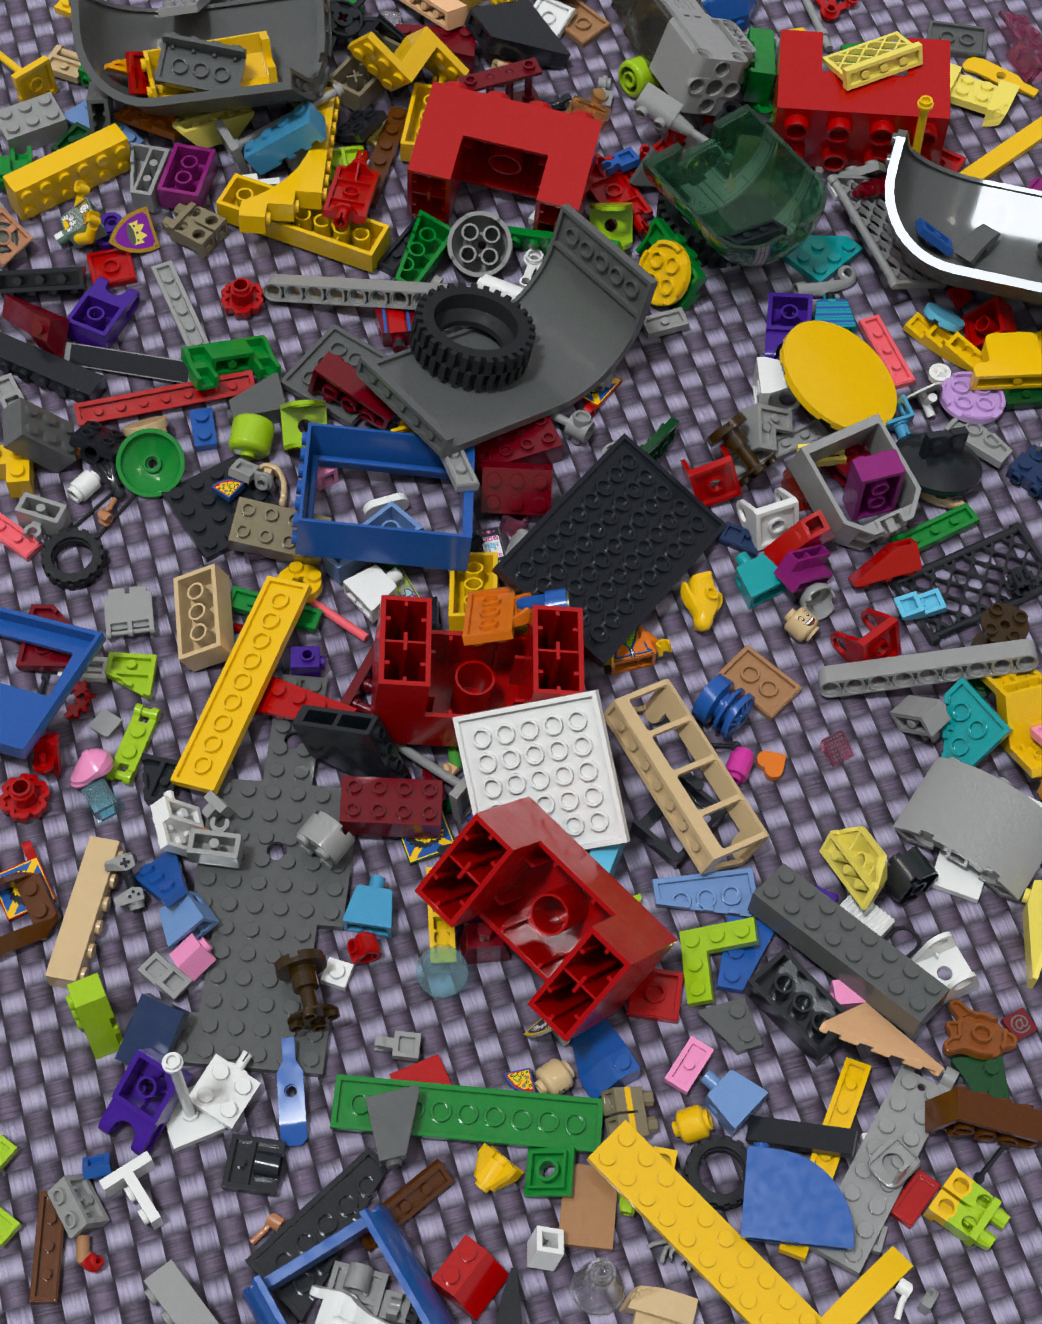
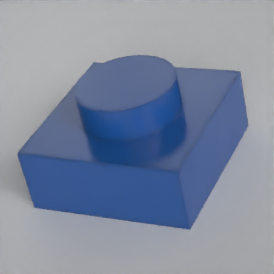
[82,1152,112,1180]

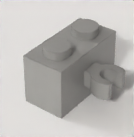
[15,492,72,542]
[890,695,951,743]
[186,817,244,869]

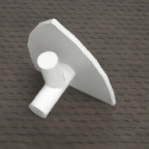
[906,382,943,418]

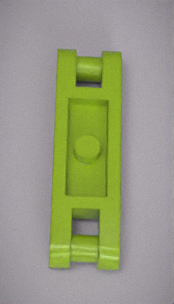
[106,703,161,786]

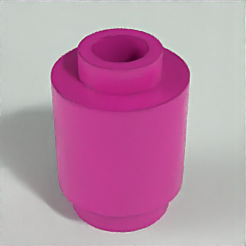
[725,746,754,785]

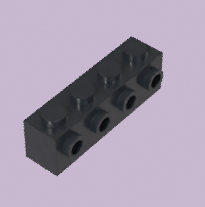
[0,266,88,297]

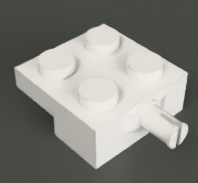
[150,790,204,857]
[190,1050,261,1130]

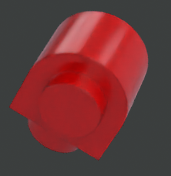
[347,931,382,964]

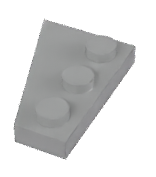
[943,417,1013,469]

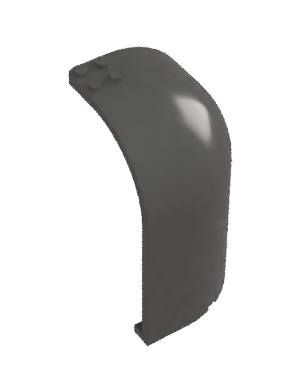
[68,0,332,117]
[885,129,1042,306]

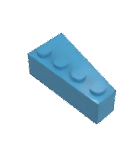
[244,100,326,175]

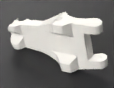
[299,1285,391,1324]

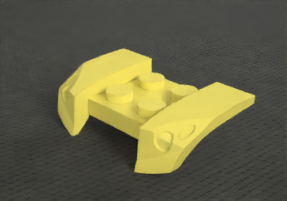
[950,63,1020,127]

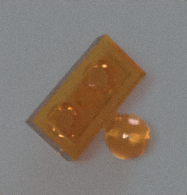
[565,88,612,130]

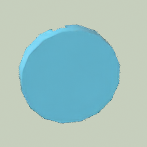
[923,302,965,333]

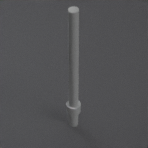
[802,0,833,52]

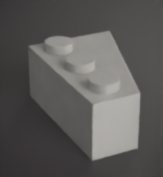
[130,142,171,213]

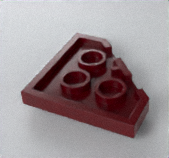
[15,604,87,671]

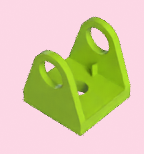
[589,202,633,250]
[280,400,327,451]

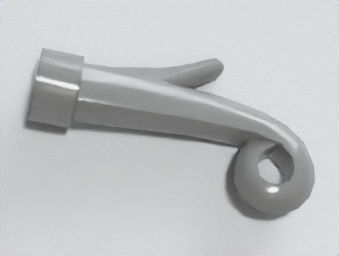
[792,265,857,299]

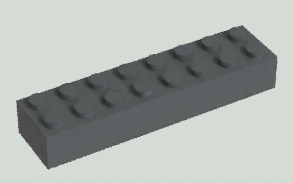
[747,863,950,1038]

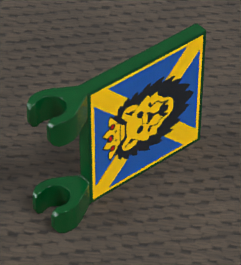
[400,799,457,866]

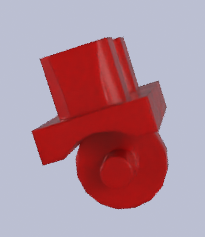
[32,731,62,777]

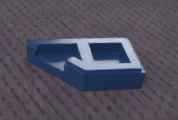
[717,521,758,558]

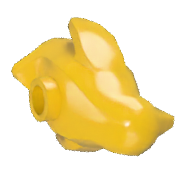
[680,571,723,632]

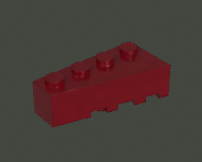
[395,24,476,74]
[308,351,398,431]

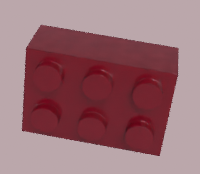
[481,461,553,516]

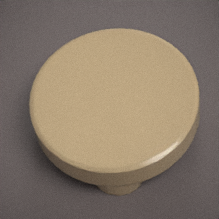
[122,416,169,437]

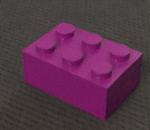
[157,143,218,209]
[842,449,906,521]

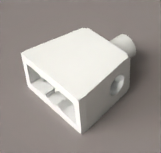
[343,565,403,623]

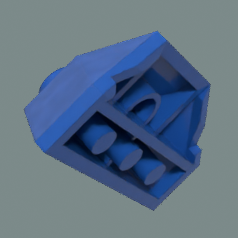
[700,0,757,31]

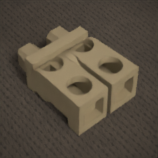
[162,202,229,259]

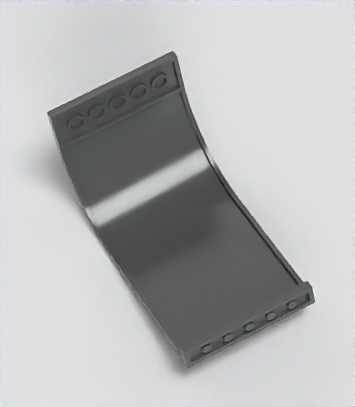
[355,204,658,458]

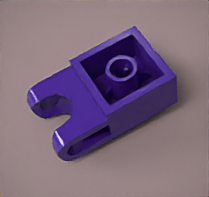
[67,276,140,348]
[764,292,813,359]
[98,1048,194,1156]

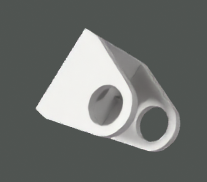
[752,357,800,412]
[736,487,799,551]
[911,932,980,1005]

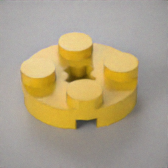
[277,561,323,603]

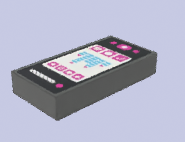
[476,526,505,563]

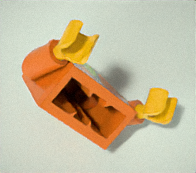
[599,624,672,675]

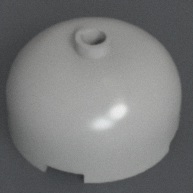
[447,211,513,277]

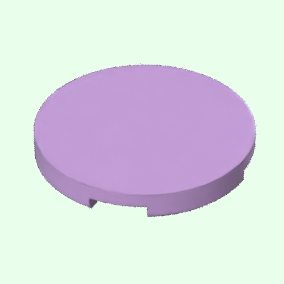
[938,371,1006,424]

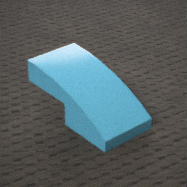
[894,588,947,620]

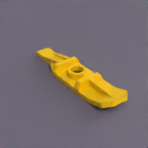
[962,57,1039,98]

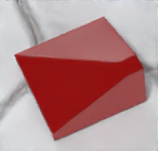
[946,286,973,309]

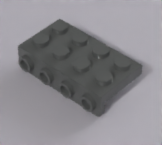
[155,32,247,92]

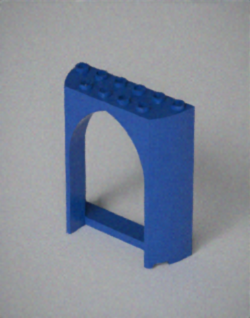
[242,1205,456,1324]

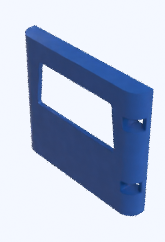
[0,607,106,759]

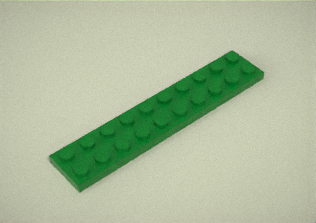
[330,1074,603,1154]

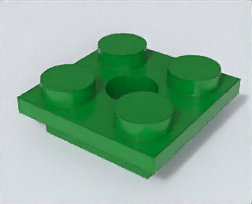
[524,1147,576,1198]

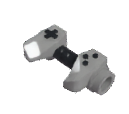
[104,852,148,911]

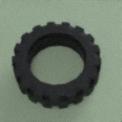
[41,528,106,591]
[684,1135,747,1212]

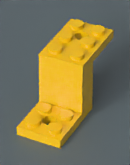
[347,26,470,92]
[979,669,1042,778]

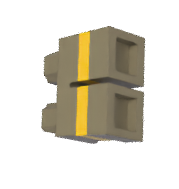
[601,1086,659,1137]

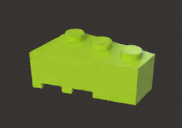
[65,973,123,1060]

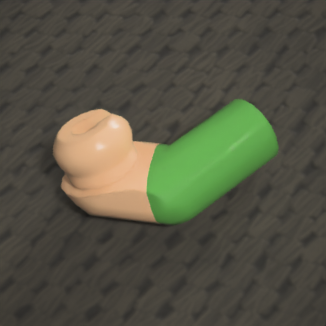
[440,746,462,775]

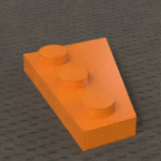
[115,106,183,141]

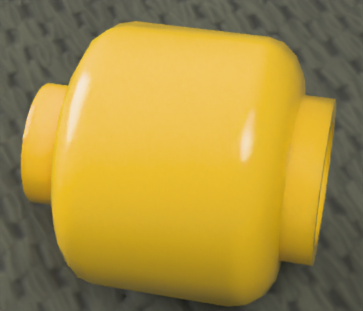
[672,1105,714,1144]

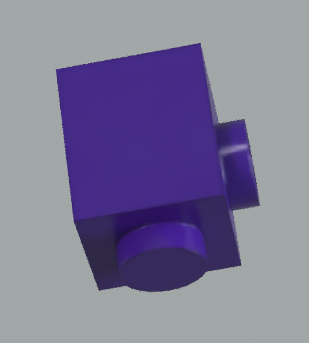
[290,646,326,677]

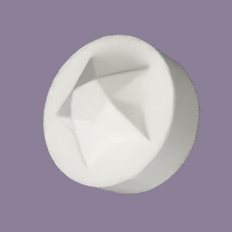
[928,363,951,383]

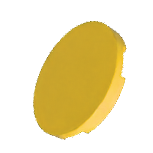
[639,240,691,306]

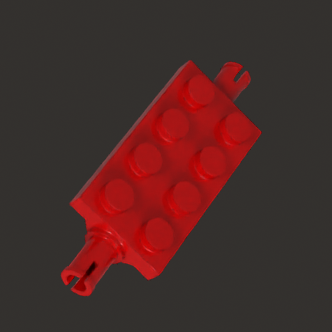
[322,150,380,229]
[589,153,653,237]

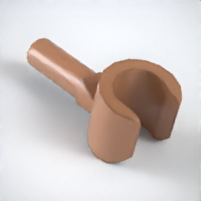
[98,497,117,527]
[249,1213,286,1245]

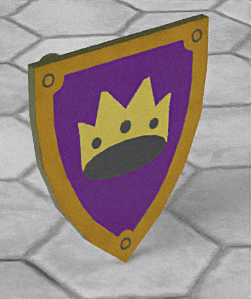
[108,206,160,253]

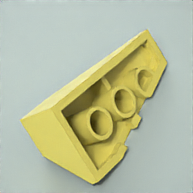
[1021,880,1042,989]

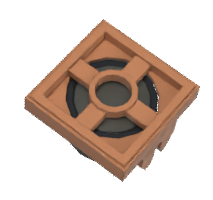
[0,207,34,269]

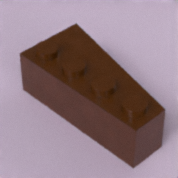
[925,1086,1042,1149]

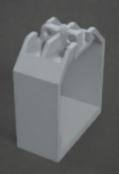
[787,414,921,551]

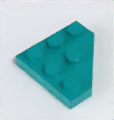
[772,235,863,283]
[941,677,1014,767]

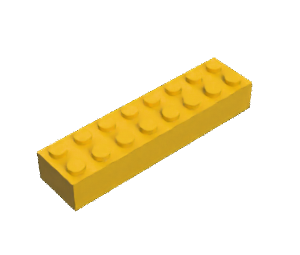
[216,173,391,273]

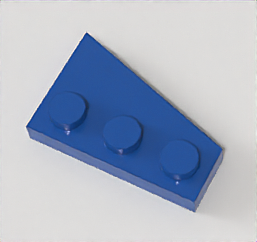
[134,851,189,908]
[716,915,775,994]

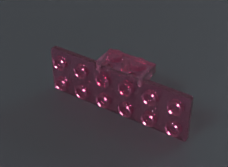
[998,10,1042,83]

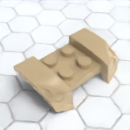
[619,1285,698,1324]

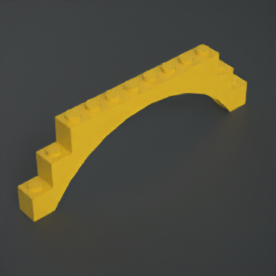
[239,87,340,234]

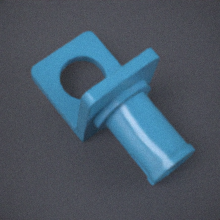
[885,394,915,439]

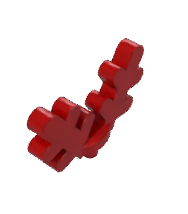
[64,680,96,720]

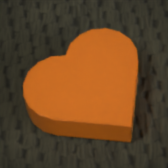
[756,751,786,781]

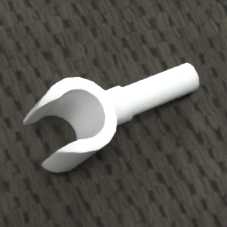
[894,1278,913,1320]

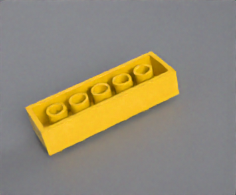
[2,123,131,222]

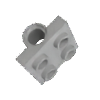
[328,1260,389,1317]

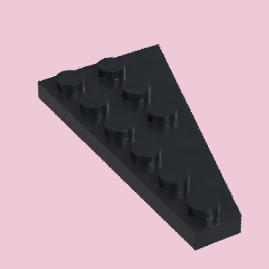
[245,1147,388,1323]

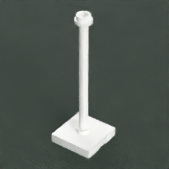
[162,1052,226,1152]

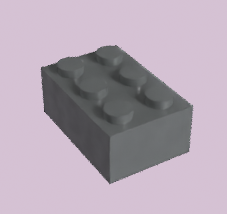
[2,397,76,473]

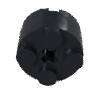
[884,846,939,906]

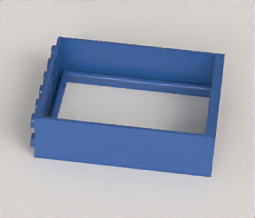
[291,422,475,571]

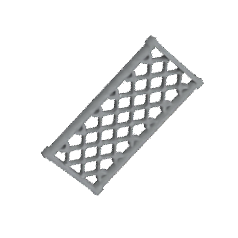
[827,174,947,290]

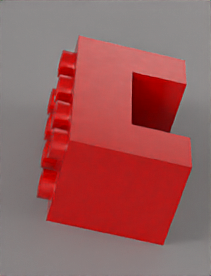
[771,29,950,172]
[407,81,602,232]
[371,595,585,747]
[414,796,678,1042]

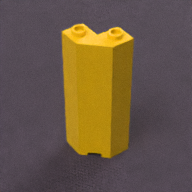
[140,31,278,98]

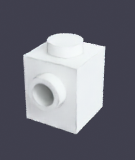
[527,1225,564,1271]

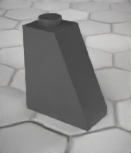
[86,82,113,134]
[226,373,285,424]
[365,1085,420,1169]

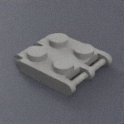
[103,585,155,640]

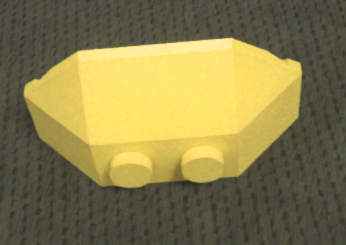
[172,108,254,148]
[819,826,887,910]

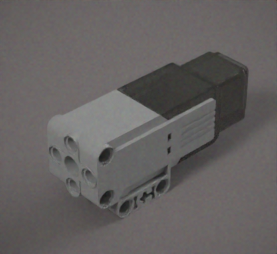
[611,0,756,116]

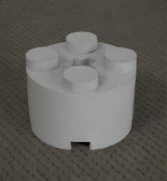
[295,810,355,869]

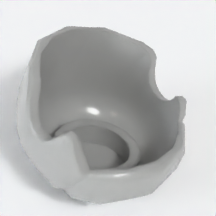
[800,583,836,620]

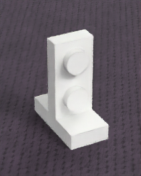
[99,1151,164,1230]

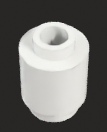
[66,470,101,503]

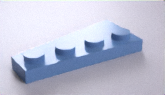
[64,100,145,152]
[651,867,758,919]

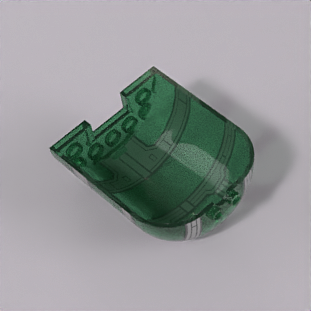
[642,104,827,267]

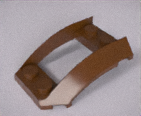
[0,872,61,958]

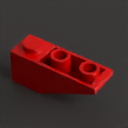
[763,510,836,567]
[848,537,922,589]

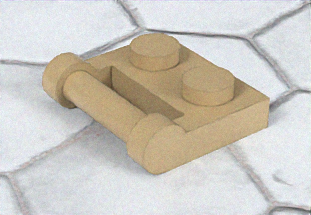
[47,44,81,84]

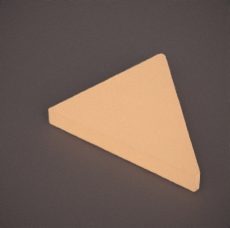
[819,1002,945,1076]

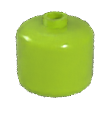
[618,54,661,98]
[228,413,275,461]

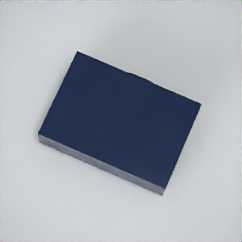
[115,993,190,1065]

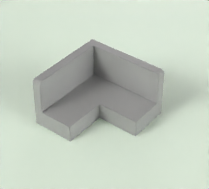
[740,403,793,453]

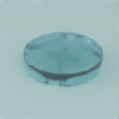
[416,945,468,998]

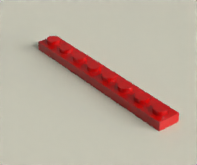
[74,370,255,427]

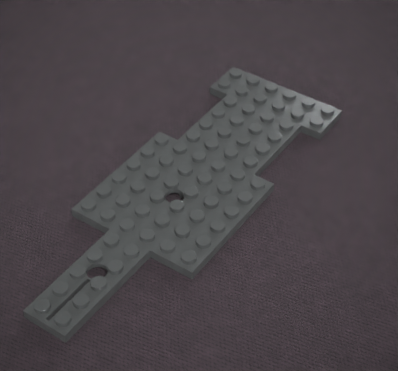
[174,674,356,1078]

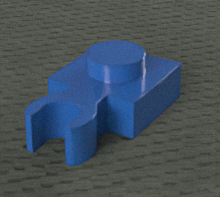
[601,146,641,176]

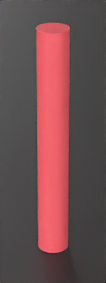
[308,599,370,642]

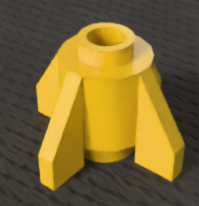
[474,1143,524,1193]

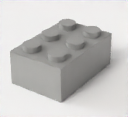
[0,92,69,156]

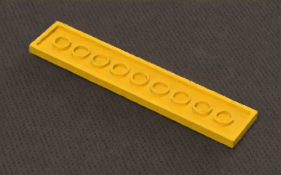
[170,576,312,794]
[586,1120,821,1324]

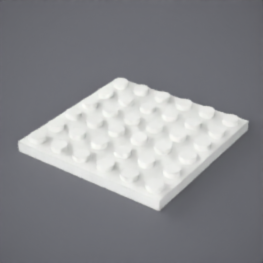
[452,689,630,850]

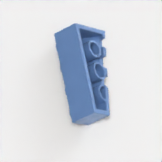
[322,501,424,584]

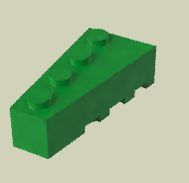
[743,27,777,104]
[394,209,451,297]

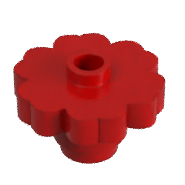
[221,278,265,318]
[0,773,51,823]

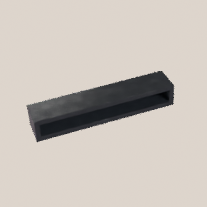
[0,332,107,403]

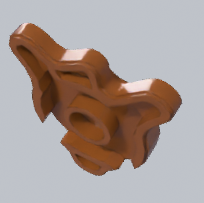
[942,999,1018,1060]

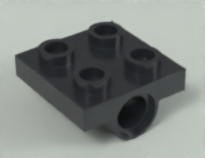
[335,109,388,142]
[69,420,127,464]
[221,1133,287,1197]

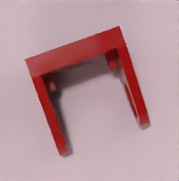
[680,444,742,507]
[830,608,901,663]

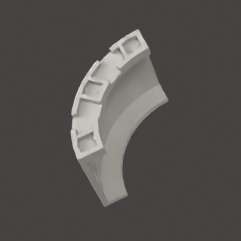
[893,757,1042,901]

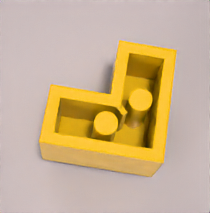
[0,445,34,498]

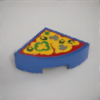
[211,479,245,503]
[504,1068,536,1092]

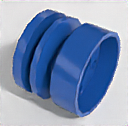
[692,674,756,739]

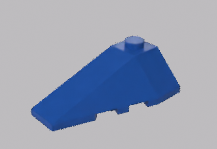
[571,1019,641,1099]

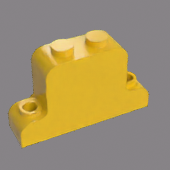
[970,332,1042,390]

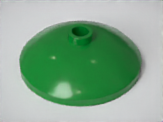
[116,428,186,497]

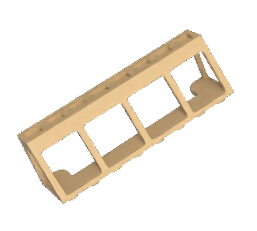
[603,679,770,874]

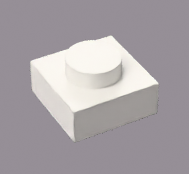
[320,957,354,991]

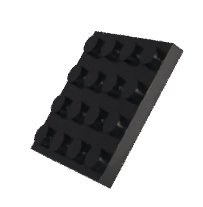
[161,455,280,562]

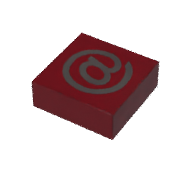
[1000,1008,1038,1042]

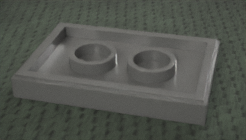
[926,20,989,59]

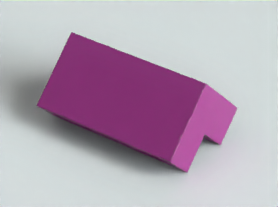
[774,544,834,593]

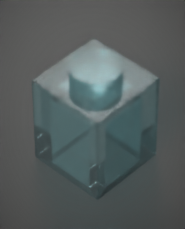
[81,778,121,824]

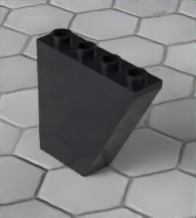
[464,0,571,70]
[292,705,412,779]

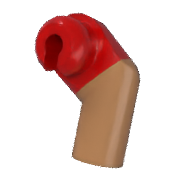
[76,1235,104,1273]

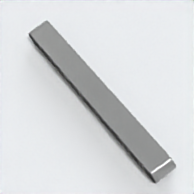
[263,274,448,310]
[818,639,1038,698]

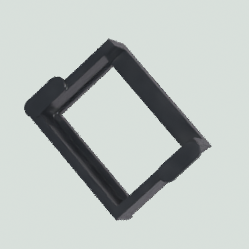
[348,14,408,97]
[630,772,727,870]

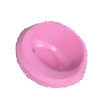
[70,748,114,789]

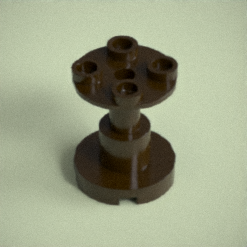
[707,412,778,487]
[971,602,1029,646]
[274,948,340,1032]

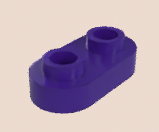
[96,212,122,250]

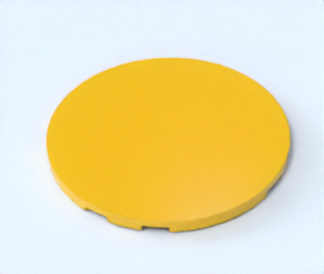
[780,320,897,431]

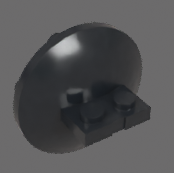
[896,426,982,499]

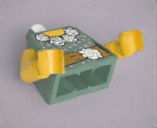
[54,180,108,248]

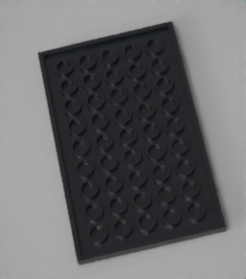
[492,433,727,668]

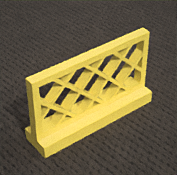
[822,31,923,91]

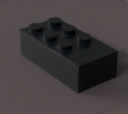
[743,948,846,1067]

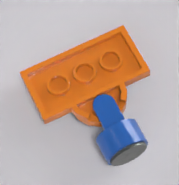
[462,586,573,646]

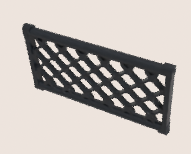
[887,522,1042,646]

